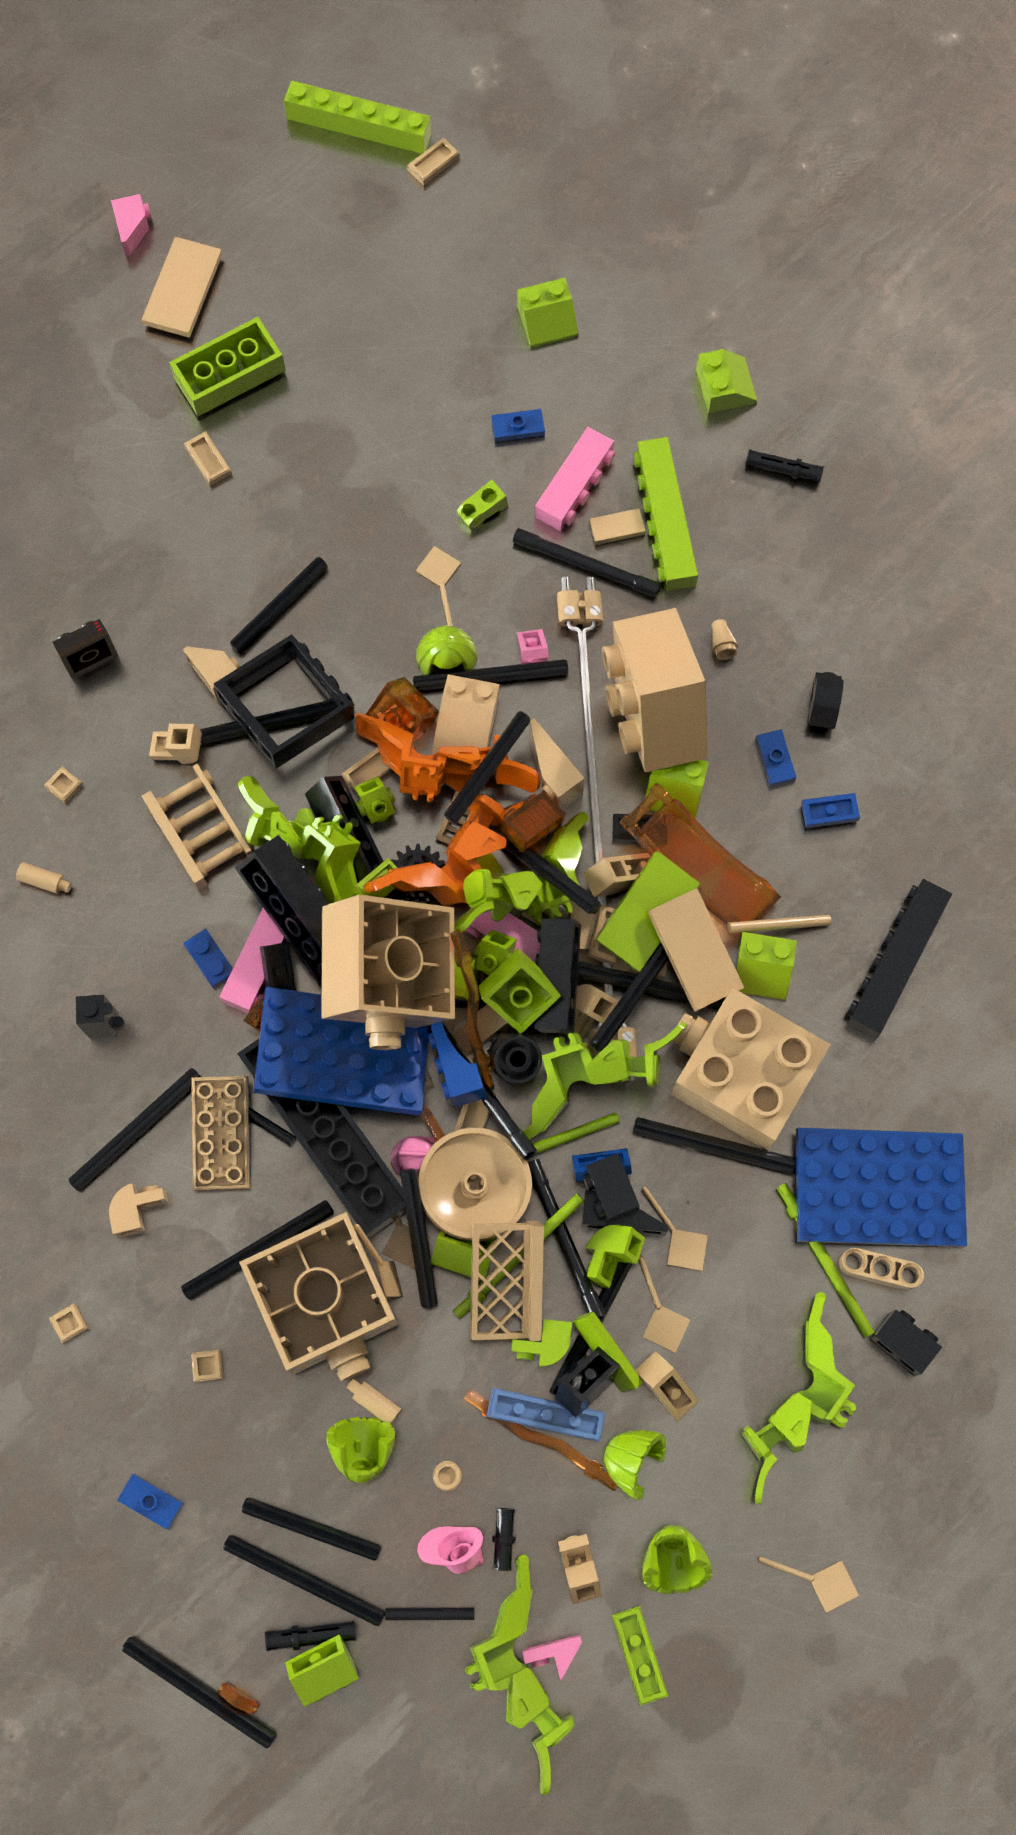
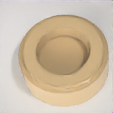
[433,1461,462,1491]

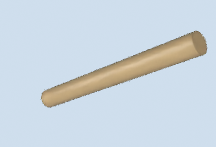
[727,915,831,933]

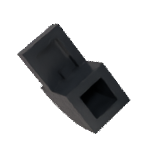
[809,672,844,729]

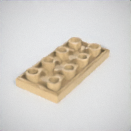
[141,237,223,338]
[647,888,744,1011]
[192,1076,250,1190]

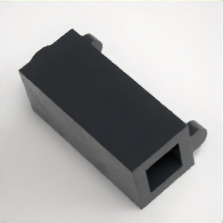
[76,994,125,1038]

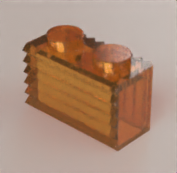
[501,791,565,853]

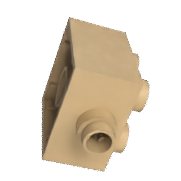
[602,608,708,772]
[322,895,455,1050]
[671,987,831,1150]
[239,1212,398,1382]

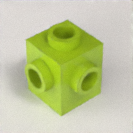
[354,776,396,824]
[475,930,517,976]

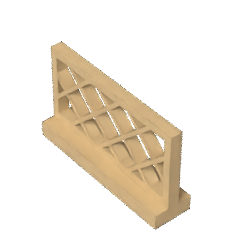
[470,1221,544,1341]

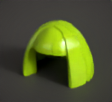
[416,625,477,675]
[326,1417,395,1484]
[604,1430,666,1500]
[643,1525,712,1594]

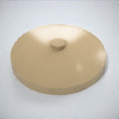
[418,1128,532,1241]

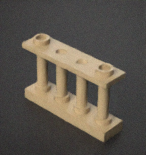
[142,764,255,891]

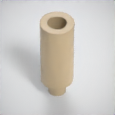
[16,862,72,894]
[347,1379,402,1424]

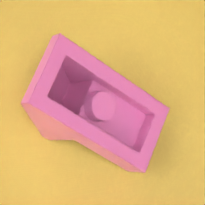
[516,629,549,664]
[522,1634,582,1681]

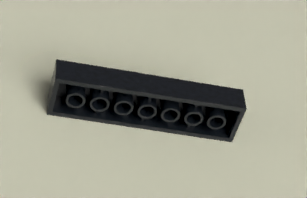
[237,1039,406,1239]

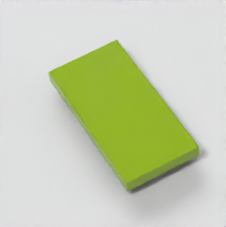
[594,851,700,972]

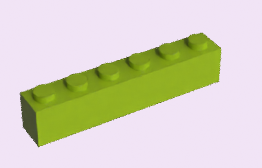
[284,80,432,154]
[633,437,698,591]

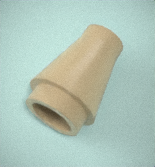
[711,619,738,660]

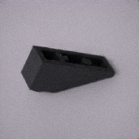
[582,1190,668,1235]

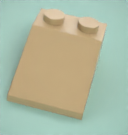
[431,674,500,755]
[529,718,585,813]

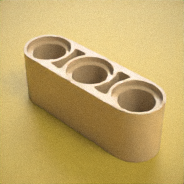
[838,1248,924,1290]

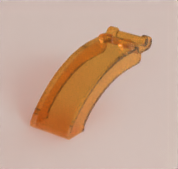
[619,783,781,934]

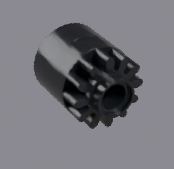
[487,1028,542,1083]

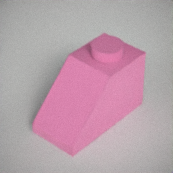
[111,194,151,256]

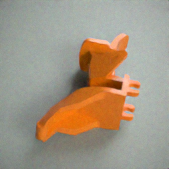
[355,713,540,802]
[364,795,535,906]

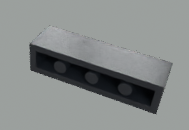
[532,918,581,1033]

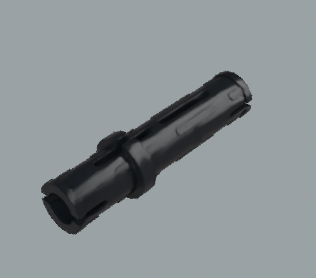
[745,449,824,483]
[265,1621,356,1651]

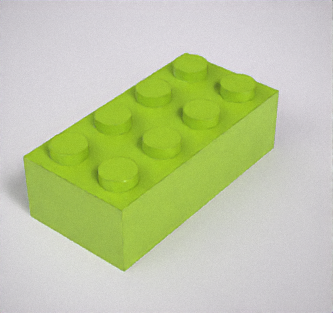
[169,317,286,416]

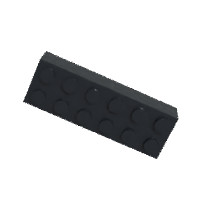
[235,835,328,988]

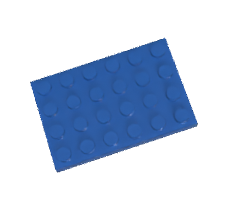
[253,987,428,1116]
[795,1128,967,1247]

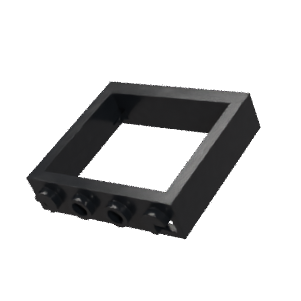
[213,634,355,769]

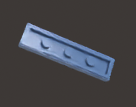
[486,1388,606,1442]

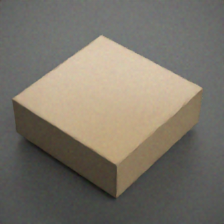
[44,766,83,804]
[49,1303,89,1344]
[191,1350,224,1383]

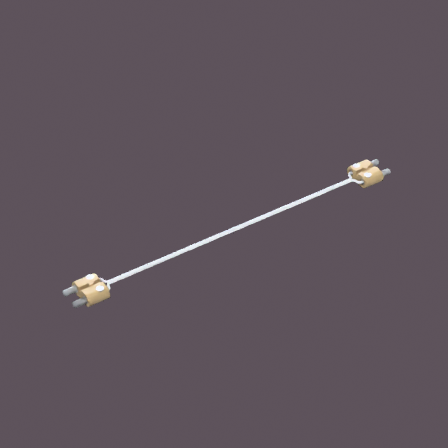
[557,576,638,1081]

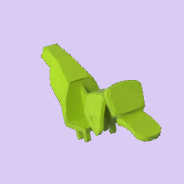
[238,776,361,904]
[454,812,589,936]
[523,1021,688,1140]
[742,1292,856,1505]
[464,1555,575,1795]

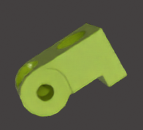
[457,480,508,529]

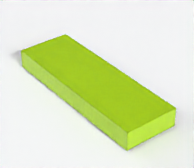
[572,1312,643,1392]
[611,1606,668,1706]

